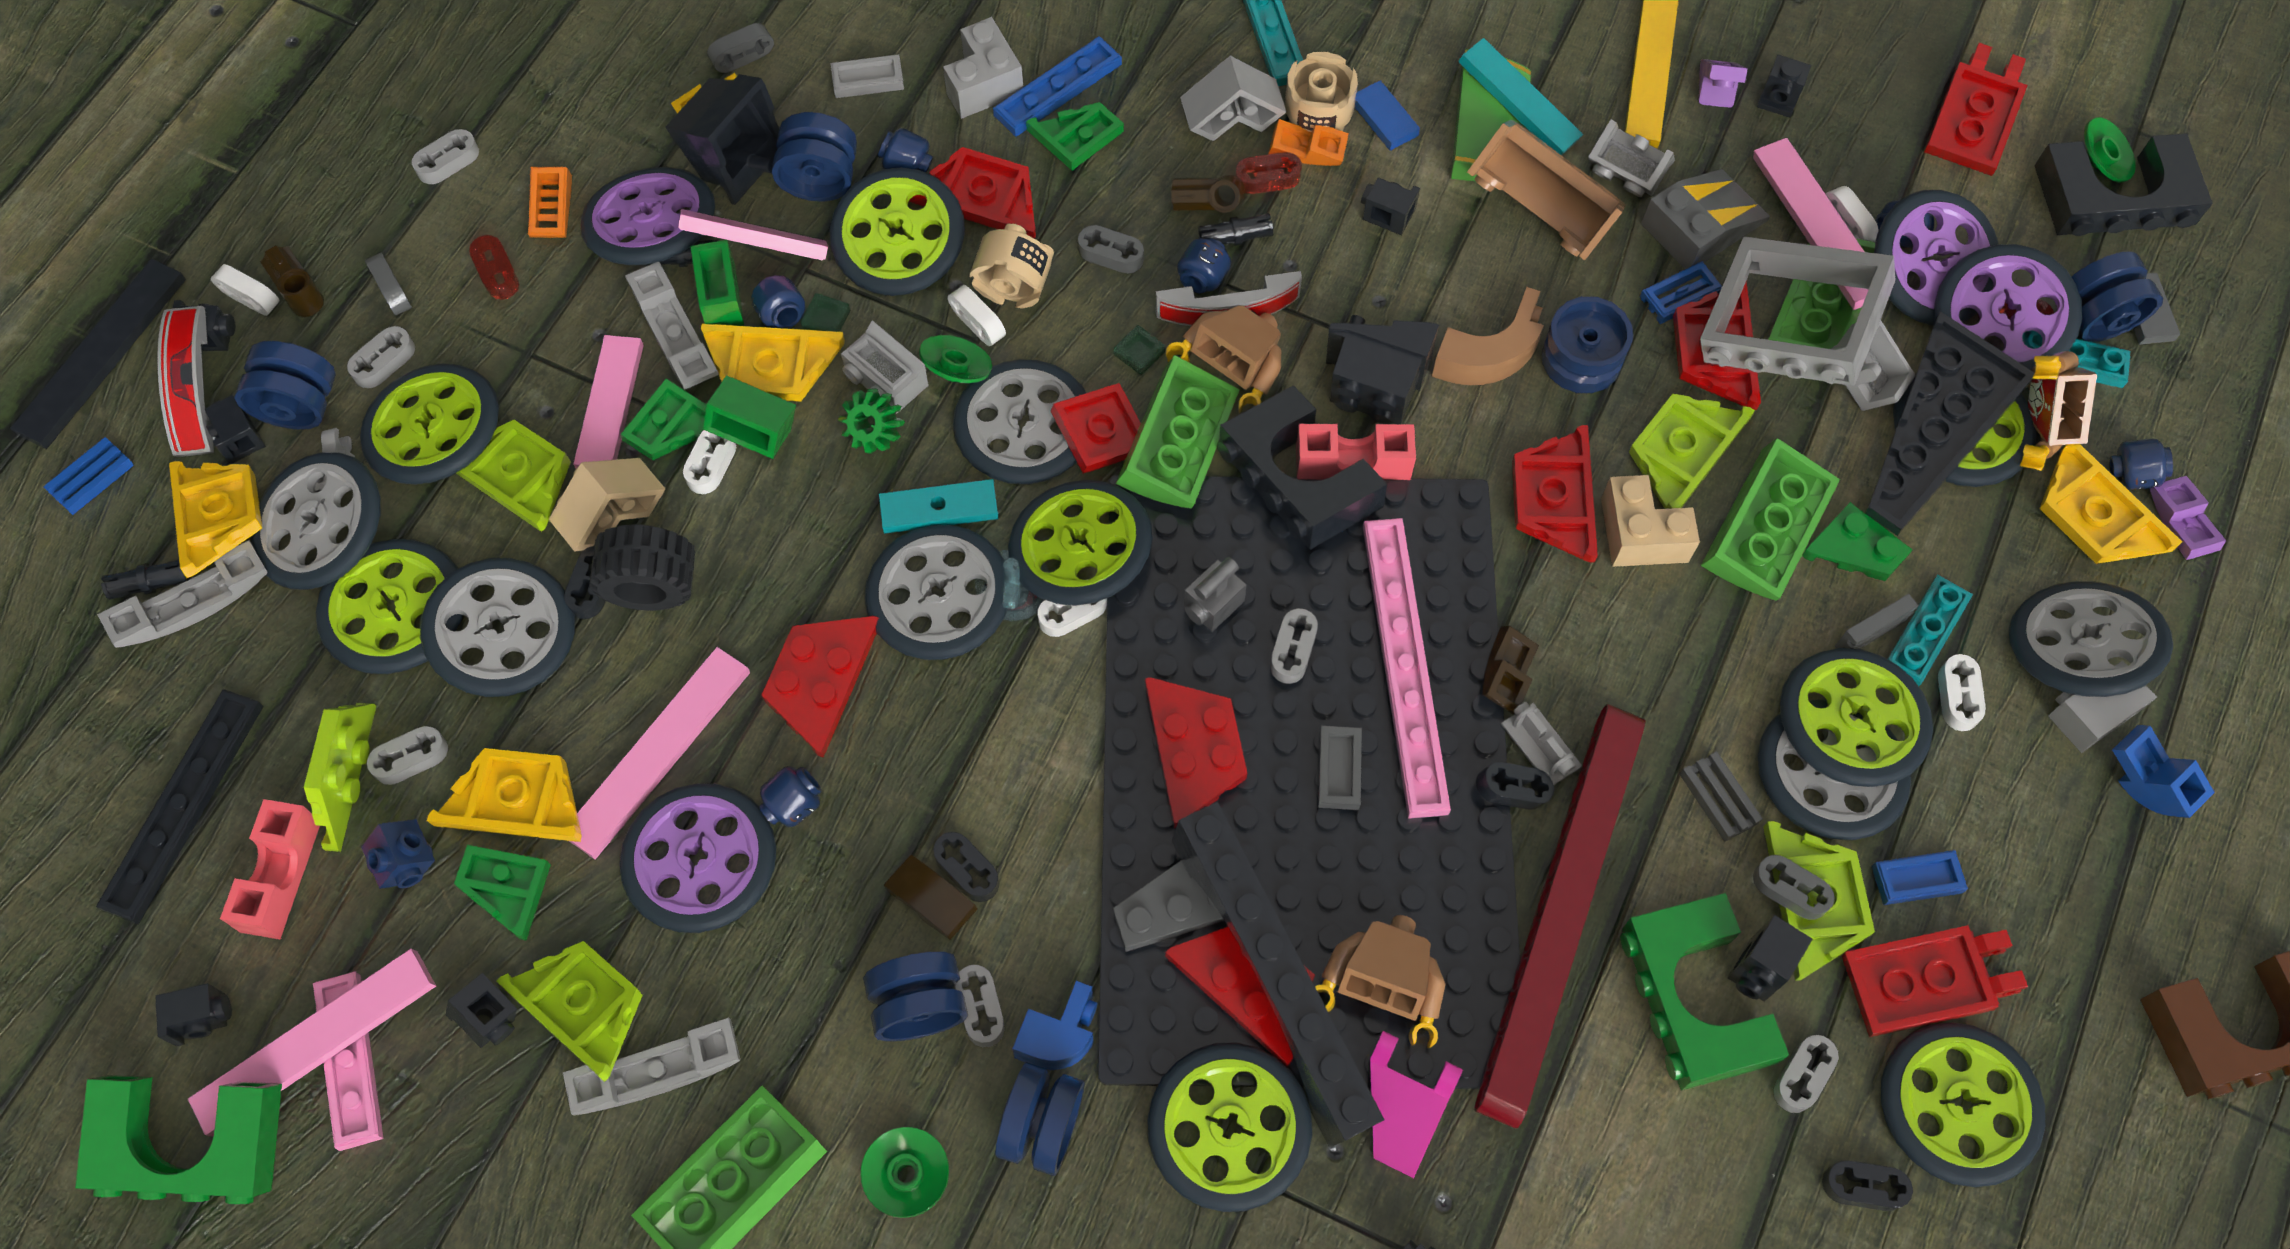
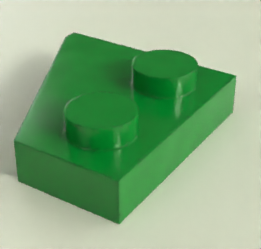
[1026,102,1124,171]
[620,379,707,460]
[1802,502,1913,581]
[454,845,551,941]

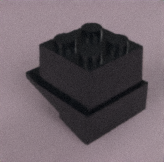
[665,74,779,205]
[1326,315,1439,424]

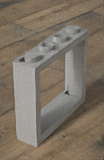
[1700,237,1895,386]

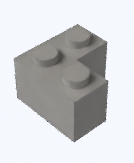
[943,17,1023,119]
[1180,56,1286,141]

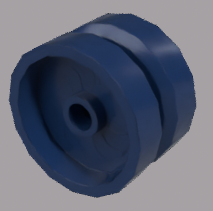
[772,112,857,202]
[2072,252,2163,342]
[1542,296,1633,393]
[234,341,336,429]
[863,952,968,1041]
[995,1062,1085,1176]

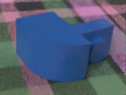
[2112,725,2215,818]
[1012,981,1097,1070]

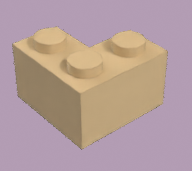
[549,458,665,551]
[1601,475,1700,567]

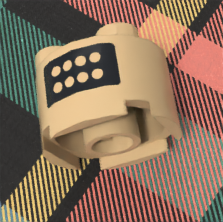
[1285,52,1358,132]
[970,224,1054,308]

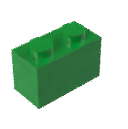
[691,240,744,326]
[703,375,796,459]

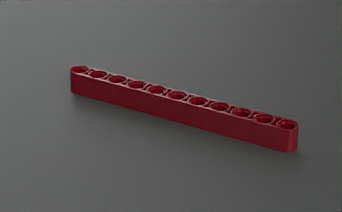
[1474,704,1646,1129]

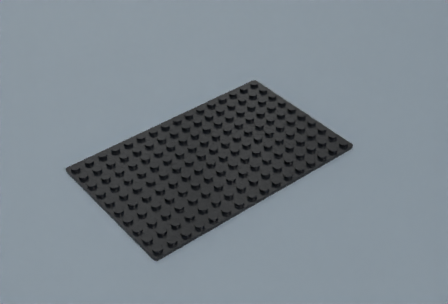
[1099,476,1520,1089]

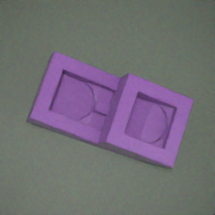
[2150,476,2226,560]

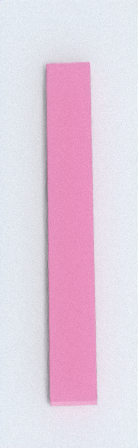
[1363,518,1451,819]

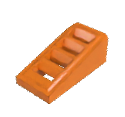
[528,167,572,238]

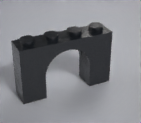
[2034,133,2213,236]
[1218,385,1387,550]

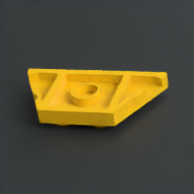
[701,324,845,402]
[2039,444,2182,564]
[169,461,262,578]
[427,748,582,842]

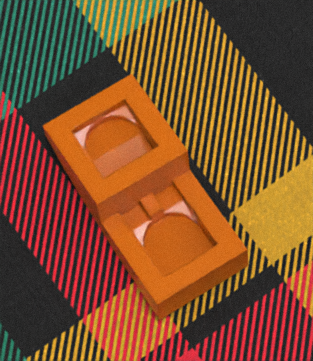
[1268,119,1349,166]

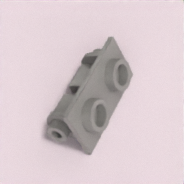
[1501,702,1582,785]

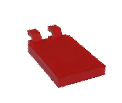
[1924,43,2028,176]
[1842,925,2028,1037]

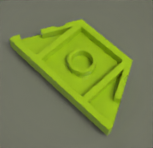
[1629,394,1755,509]
[456,420,571,532]
[304,703,377,852]
[1763,821,1875,981]
[496,941,643,1082]

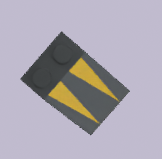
[1641,169,1770,269]

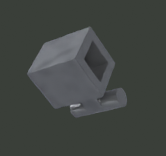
[1184,557,1246,632]

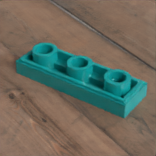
[2022,330,2131,388]
[879,479,998,534]
[1887,575,1973,686]

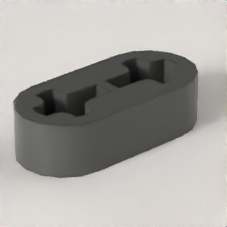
[707,23,774,73]
[1078,225,1144,274]
[365,252,412,316]
[1753,855,1835,920]

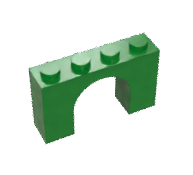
[1620,893,1789,1091]
[75,1075,282,1204]

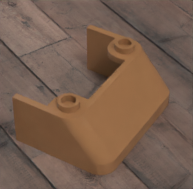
[1467,120,1626,260]

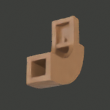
[1432,287,1544,385]

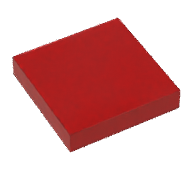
[1051,383,1141,474]

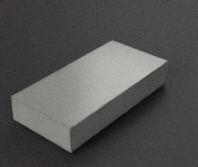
[831,54,904,98]

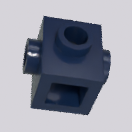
[361,819,435,889]

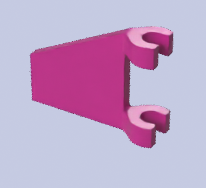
[1370,1031,1463,1178]

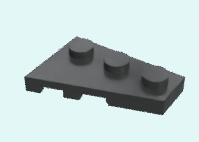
[1113,861,1224,952]

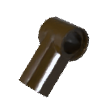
[1171,175,1245,213]
[260,245,324,317]

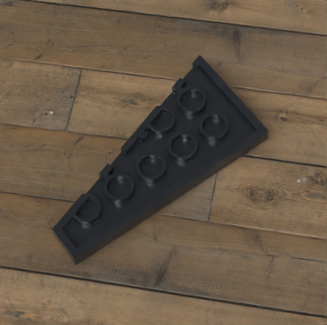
[1865,311,2035,536]

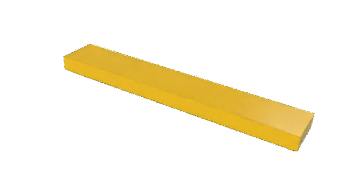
[1624,0,1678,148]

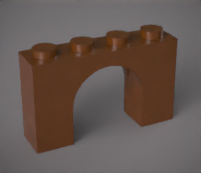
[2140,951,2290,1100]

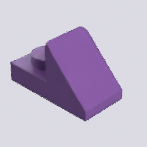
[1698,59,1748,108]

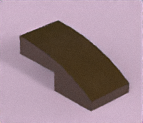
[1483,626,1539,714]
[884,855,978,940]

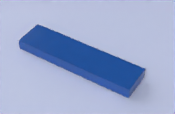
[993,36,1122,137]

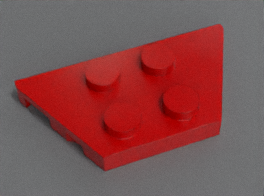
[909,147,1036,239]
[1673,281,1761,410]
[1512,425,1598,563]
[762,616,879,758]
[1145,678,1248,828]
[1165,927,1315,1067]

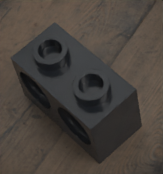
[1727,915,1813,1002]

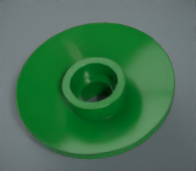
[2084,117,2136,183]
[919,335,992,383]
[861,1127,949,1218]

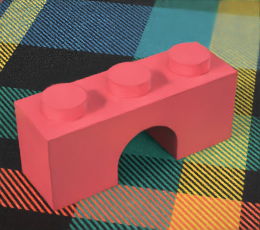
[1296,424,1416,480]
[220,799,320,940]

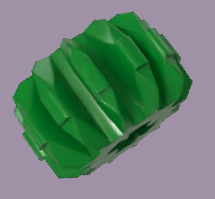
[838,388,905,454]

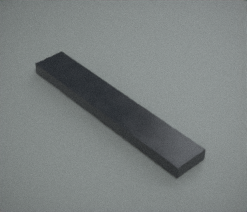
[10,259,186,449]
[96,689,264,925]

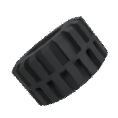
[590,525,695,611]

